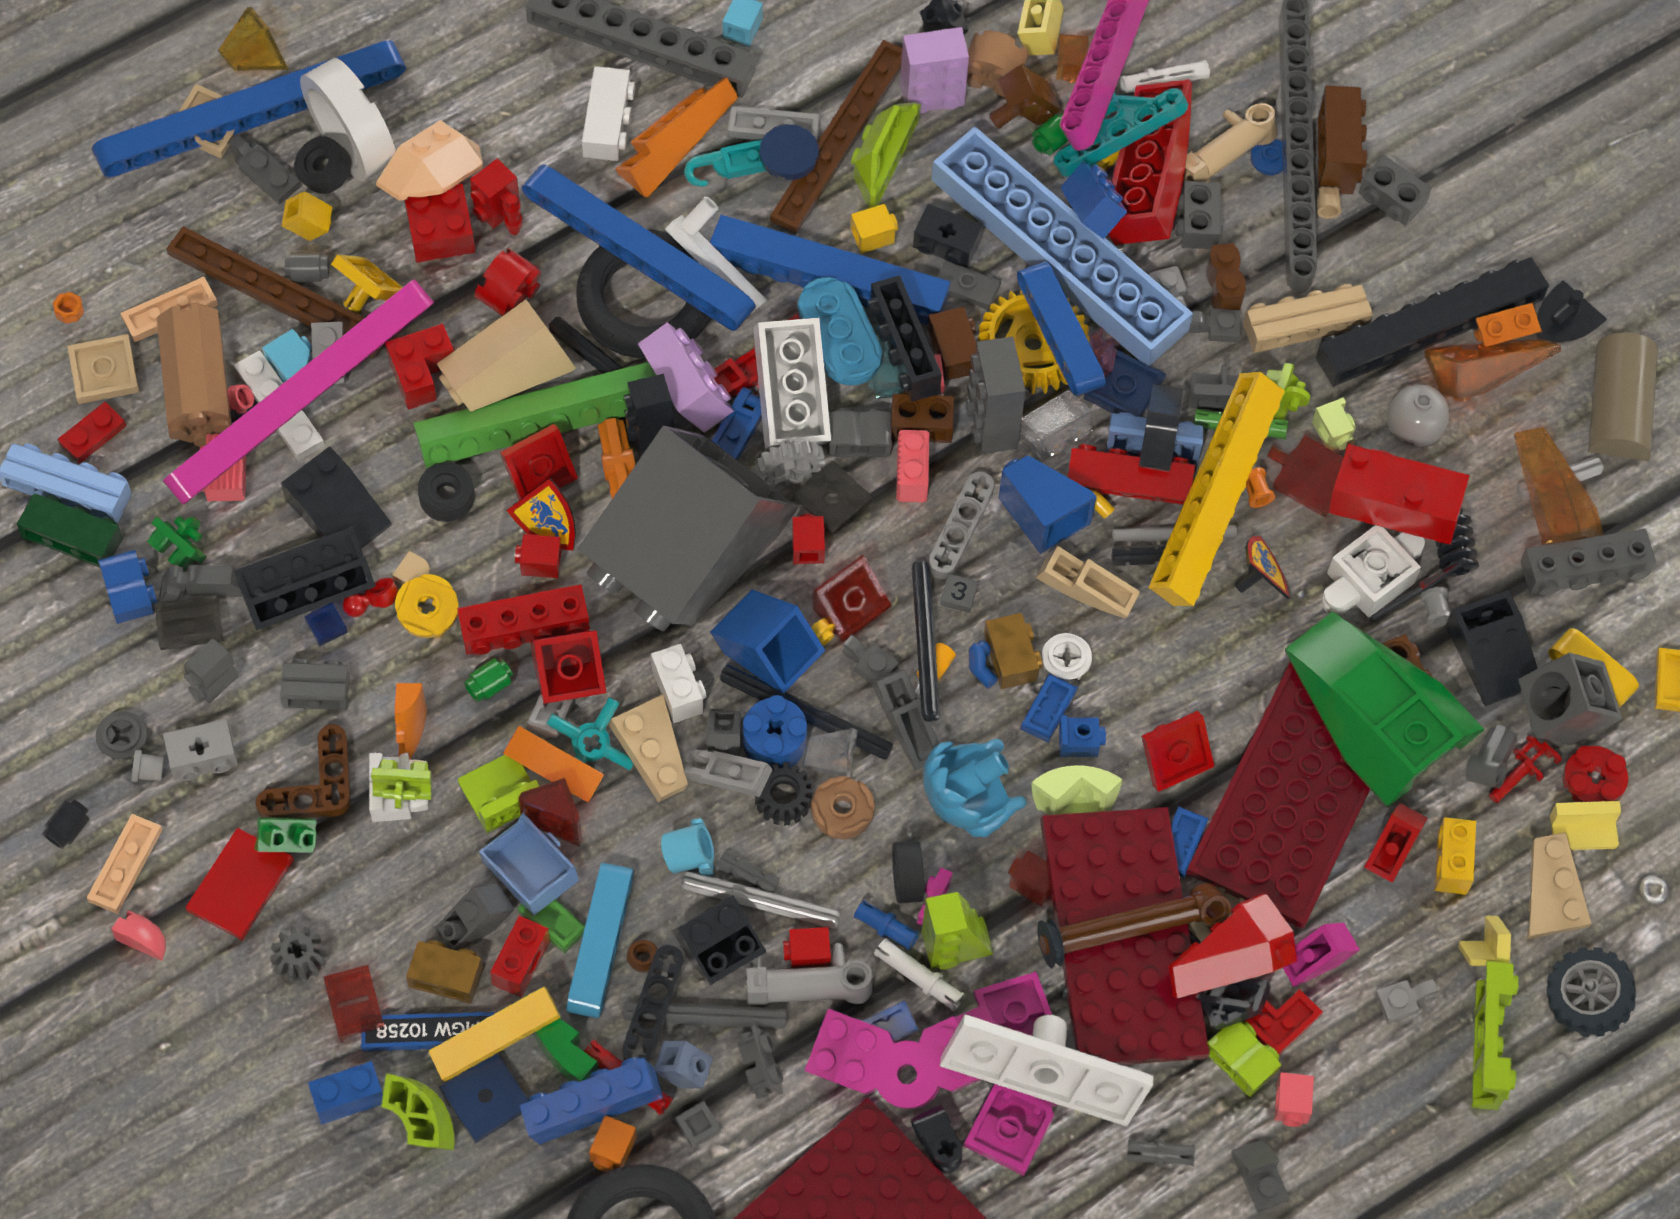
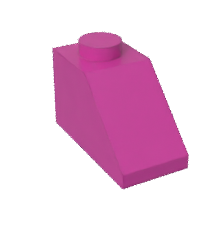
[1283,922,1360,987]

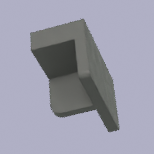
[1191,365,1239,410]

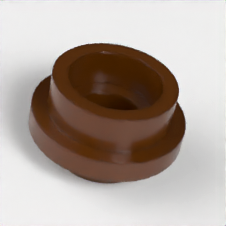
[627,940,658,972]

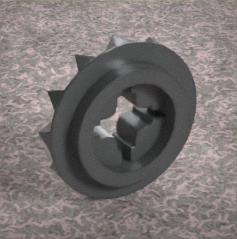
[96,711,148,761]

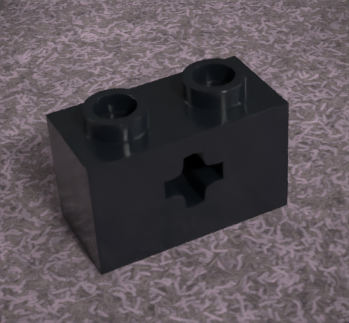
[913,204,983,268]

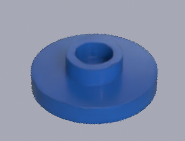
[1250,139,1283,175]

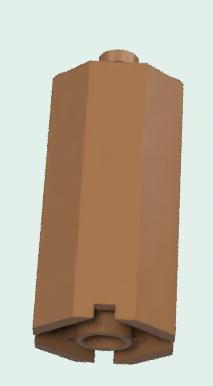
[157,303,232,447]

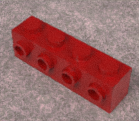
[1068,444,1195,505]
[457,584,590,655]

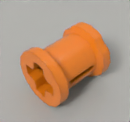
[1246,467,1275,508]

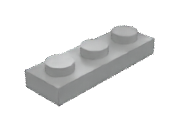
[728,106,819,140]

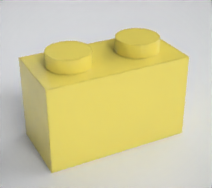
[1018,0,1064,56]

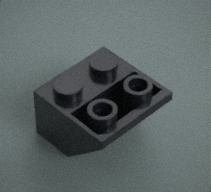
[672,895,767,985]

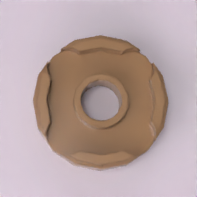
[810,776,875,840]

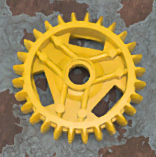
[978,290,1090,394]

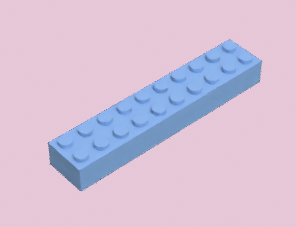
[932,126,1193,366]

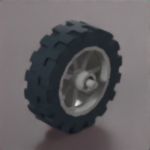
[1546,947,1636,1037]

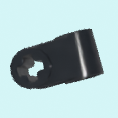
[910,1105,962,1174]

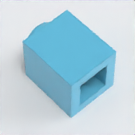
[723,0,763,47]

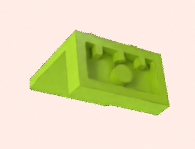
[458,755,544,833]

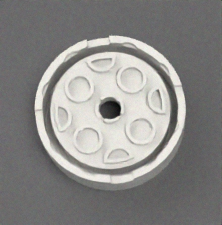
[300,58,396,182]

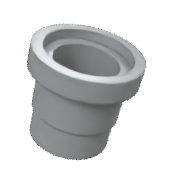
[131,750,164,782]

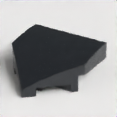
[1196,978,1271,1030]

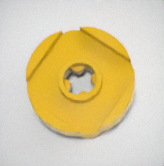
[395,574,459,638]

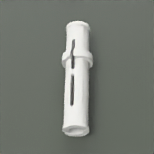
[1120,60,1210,95]
[874,938,965,1012]

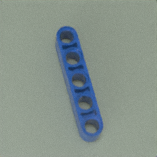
[1017,261,1105,397]

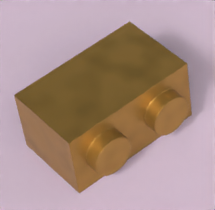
[984,613,1043,689]
[406,940,483,1004]

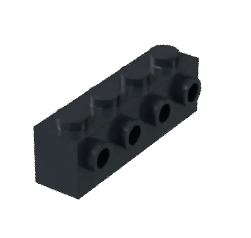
[867,275,942,402]

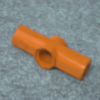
[598,418,635,499]

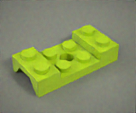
[1471,961,1519,1110]

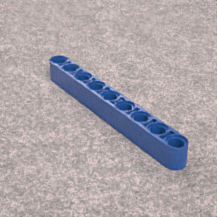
[521,164,756,331]

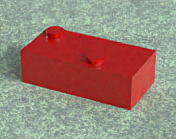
[1329,444,1470,545]

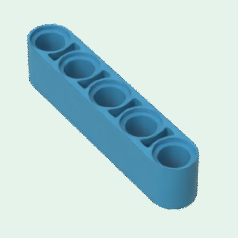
[566,862,634,1019]

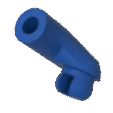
[968,640,998,689]

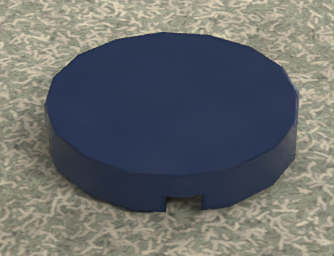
[760,124,819,180]

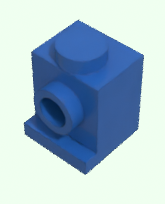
[1059,715,1106,757]

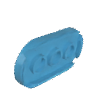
[798,277,882,385]

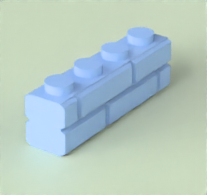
[0,443,131,524]

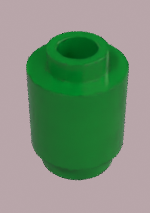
[1032,113,1068,155]
[464,658,513,703]

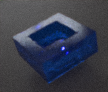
[304,603,348,647]

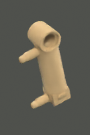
[1183,103,1278,182]

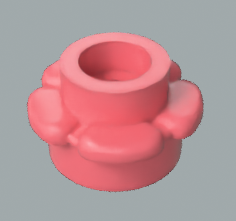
[228,384,254,414]

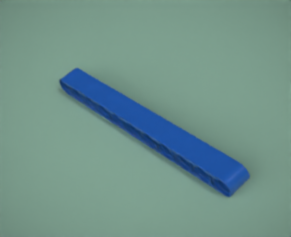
[92,40,406,177]

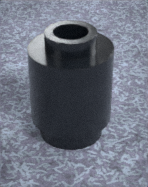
[42,799,90,849]

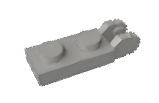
[684,749,772,797]

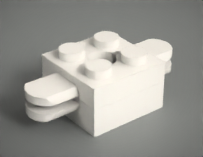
[1322,525,1425,618]

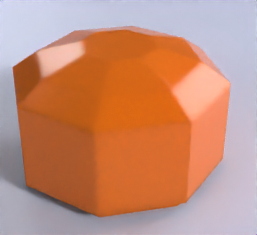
[53,292,84,324]

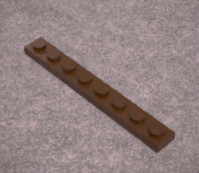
[770,39,902,234]
[166,226,384,359]

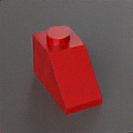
[1364,803,1428,883]

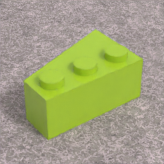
[921,892,994,970]

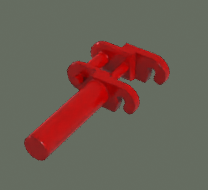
[1489,735,1562,803]

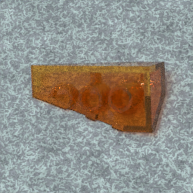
[1424,339,1561,402]
[1513,427,1604,545]

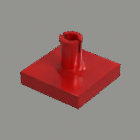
[500,424,578,500]
[1141,711,1214,792]

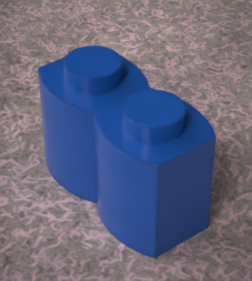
[98,550,157,624]

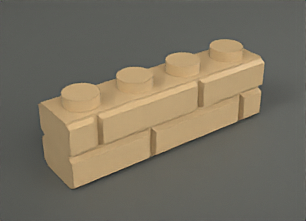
[1243,284,1372,353]

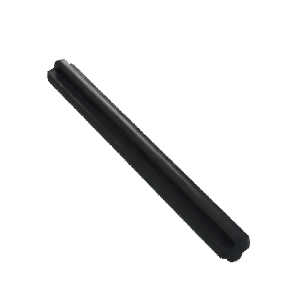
[912,560,940,722]
[720,665,893,760]

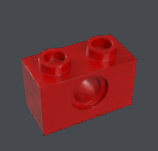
[490,916,550,998]

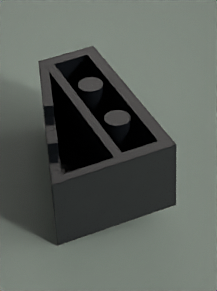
[623,374,675,459]

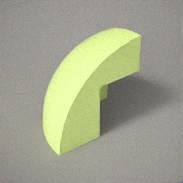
[1031,765,1123,815]

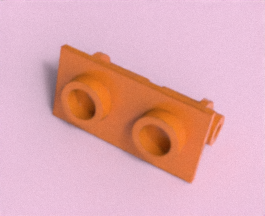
[1474,303,1541,347]

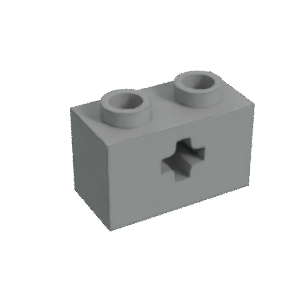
[163,719,238,781]

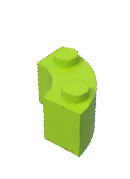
[381,1073,454,1151]

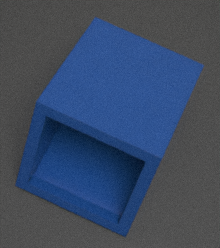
[998,455,1096,554]
[710,590,826,694]

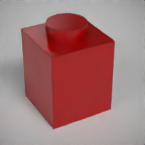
[792,514,825,564]
[515,534,562,579]
[783,927,831,968]

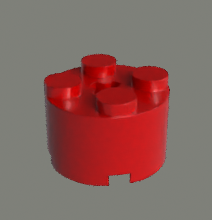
[474,248,542,316]

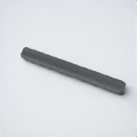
[623,1001,787,1029]

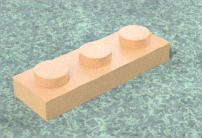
[120,277,218,343]
[87,814,163,914]

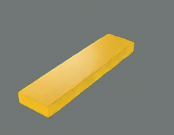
[428,987,561,1082]

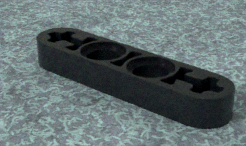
[622,945,684,1063]

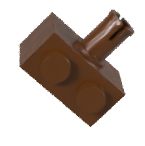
[989,64,1061,129]

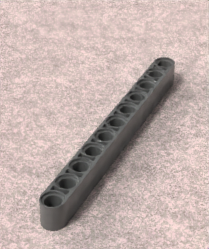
[1279,0,1317,292]

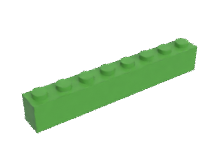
[413,362,656,468]

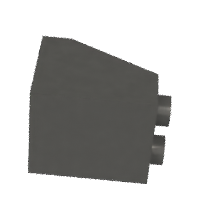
[578,426,799,631]

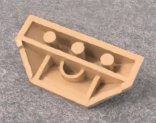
[376,120,483,201]

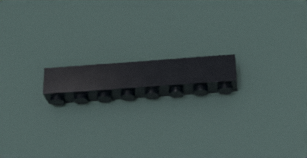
[1316,257,1549,387]

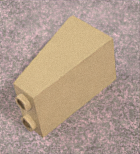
[437,300,576,412]

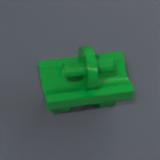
[147,516,207,572]
[254,818,316,853]

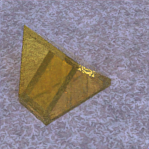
[218,6,289,71]

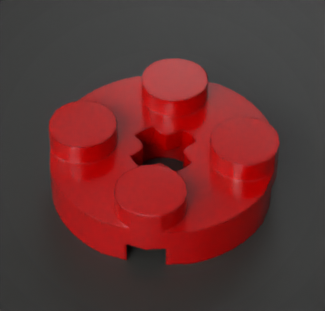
[1562,746,1629,802]

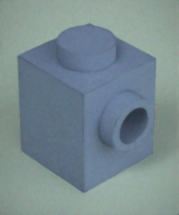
[654,1041,713,1089]

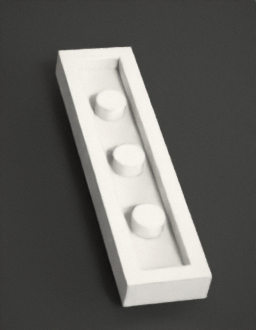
[234,350,325,461]

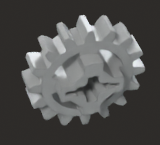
[757,440,825,484]

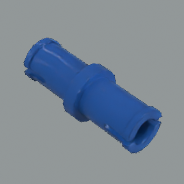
[854,900,920,950]

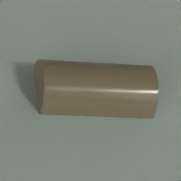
[1588,333,1658,461]

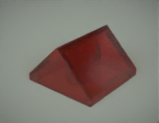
[813,555,892,642]
[518,778,583,847]

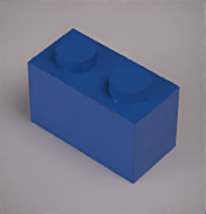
[307,1061,383,1125]

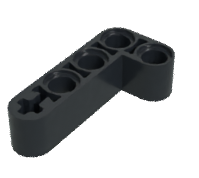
[1139,383,1183,472]

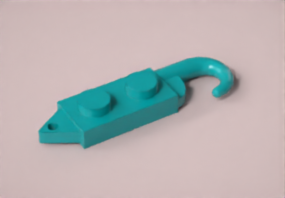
[684,140,766,187]

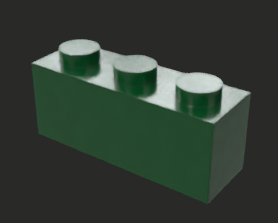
[17,493,123,568]

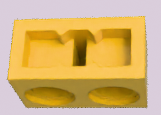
[1435,817,1476,895]

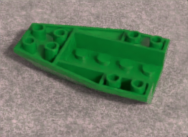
[1285,611,1484,808]

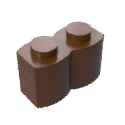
[1206,243,1246,311]

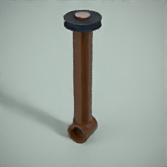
[1037,883,1231,969]

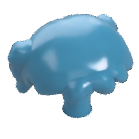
[923,739,1027,837]

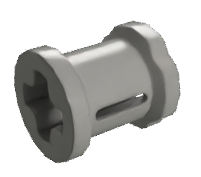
[1420,587,1451,627]

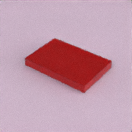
[185,827,294,941]

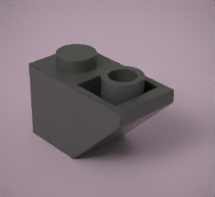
[435,884,514,951]

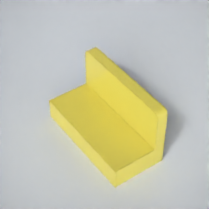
[1550,801,1621,850]
[1459,916,1511,966]

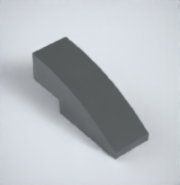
[871,669,939,770]

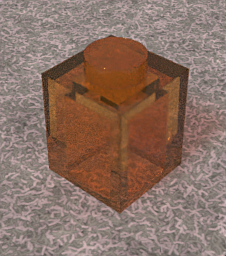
[1056,34,1088,82]

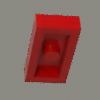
[57,401,127,464]

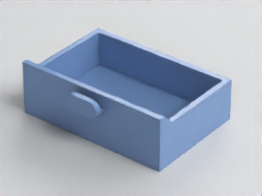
[479,813,579,916]

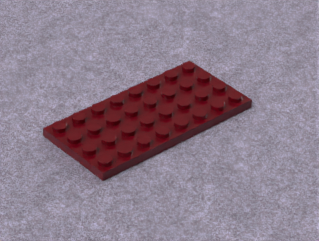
[1186,662,1371,929]
[1040,807,1210,1065]

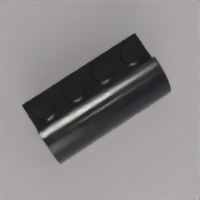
[233,526,376,631]

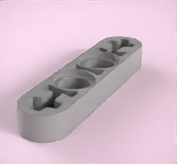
[929,472,994,579]

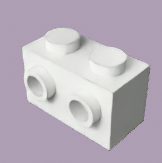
[651,644,707,723]

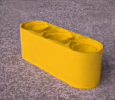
[1548,628,1639,708]

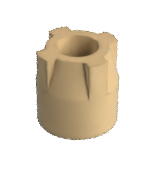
[1317,186,1341,219]

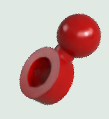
[342,578,399,618]

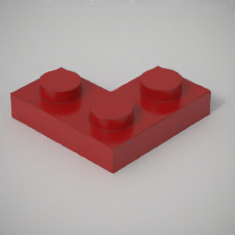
[1244,989,1323,1056]

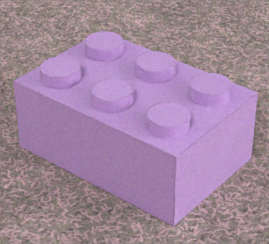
[900,27,969,114]
[638,322,734,433]

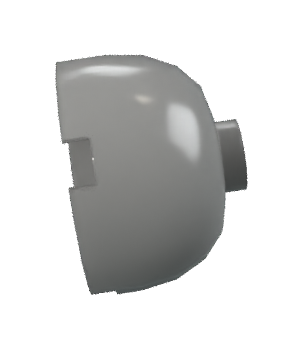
[1387,384,1449,447]

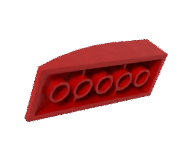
[1108,79,1192,245]

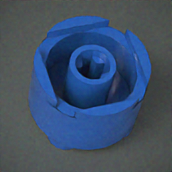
[743,695,807,768]

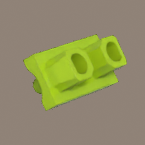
[1266,363,1311,420]
[371,759,432,809]

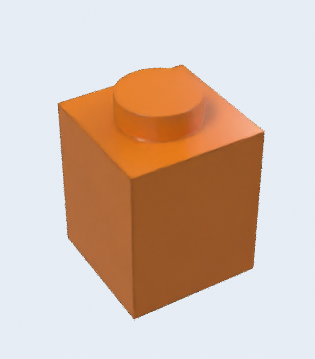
[589,1115,637,1172]

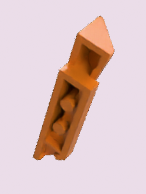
[615,77,737,197]

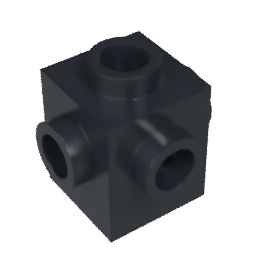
[920,0,969,35]

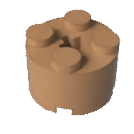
[966,30,1029,97]

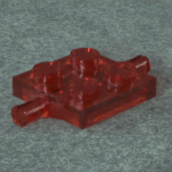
[1267,435,1344,518]

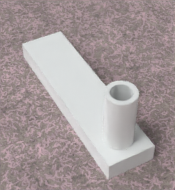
[665,197,767,315]

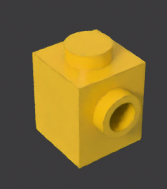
[281,191,333,241]
[850,204,898,254]

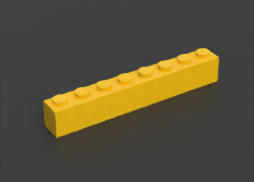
[1148,372,1285,606]

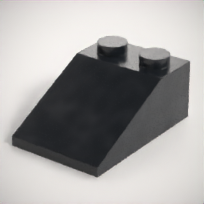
[281,446,392,549]

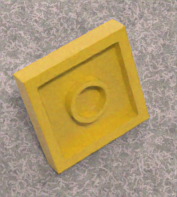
[331,254,403,314]

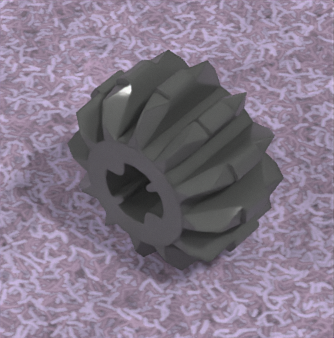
[270,926,327,983]

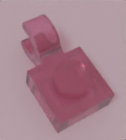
[1090,329,1117,375]

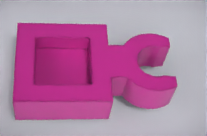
[917,868,953,926]

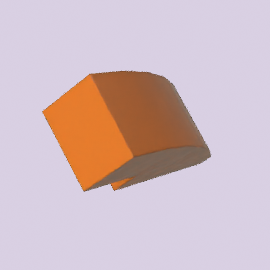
[503,725,604,803]

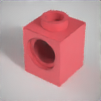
[1274,1072,1314,1127]

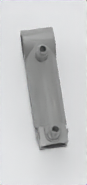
[747,943,872,1006]

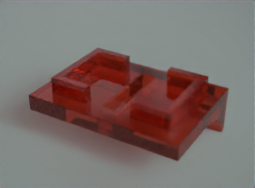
[323,965,384,1043]

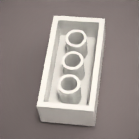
[753,318,831,449]

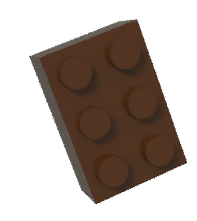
[1317,85,1367,195]

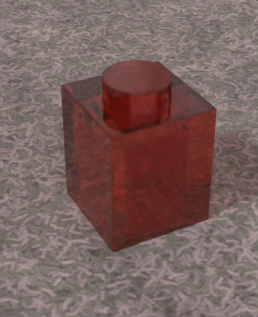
[1008,850,1051,907]

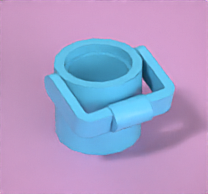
[661,819,715,876]

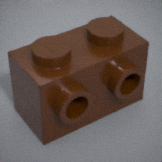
[928,307,976,381]

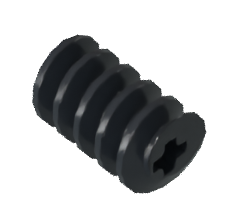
[1435,509,1479,577]

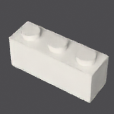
[582,66,635,161]

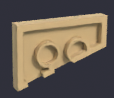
[608,694,688,803]
[1527,833,1592,939]

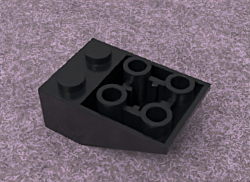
[1445,590,1538,706]

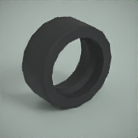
[892,840,925,904]

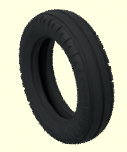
[576,229,711,359]
[567,1164,716,1219]

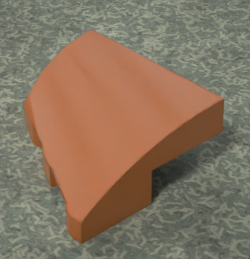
[394,683,427,760]

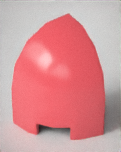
[111,910,166,961]

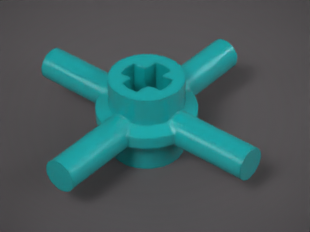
[546,697,634,771]

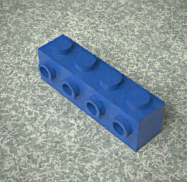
[519,1057,663,1145]

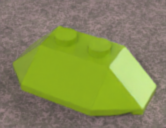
[851,102,921,209]

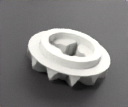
[1041,633,1092,682]

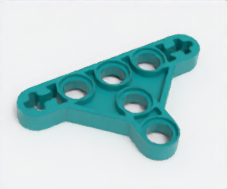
[1054,88,1188,177]

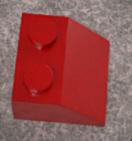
[530,630,607,704]

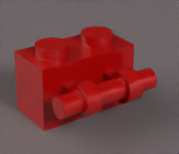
[470,158,523,235]

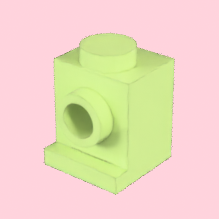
[1312,398,1355,452]

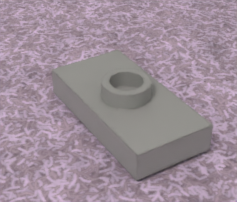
[527,694,575,739]

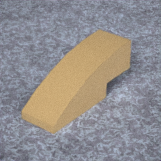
[1036,546,1140,618]

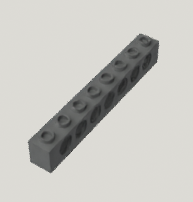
[525,0,756,98]

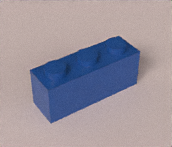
[1060,161,1127,239]

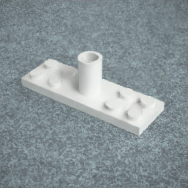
[940,1015,1153,1126]

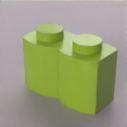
[1207,1021,1281,1097]

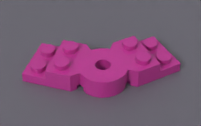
[964,972,1058,1176]
[804,1003,995,1109]

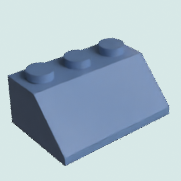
[1105,413,1203,473]

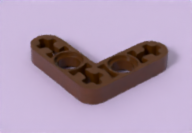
[255,724,351,819]

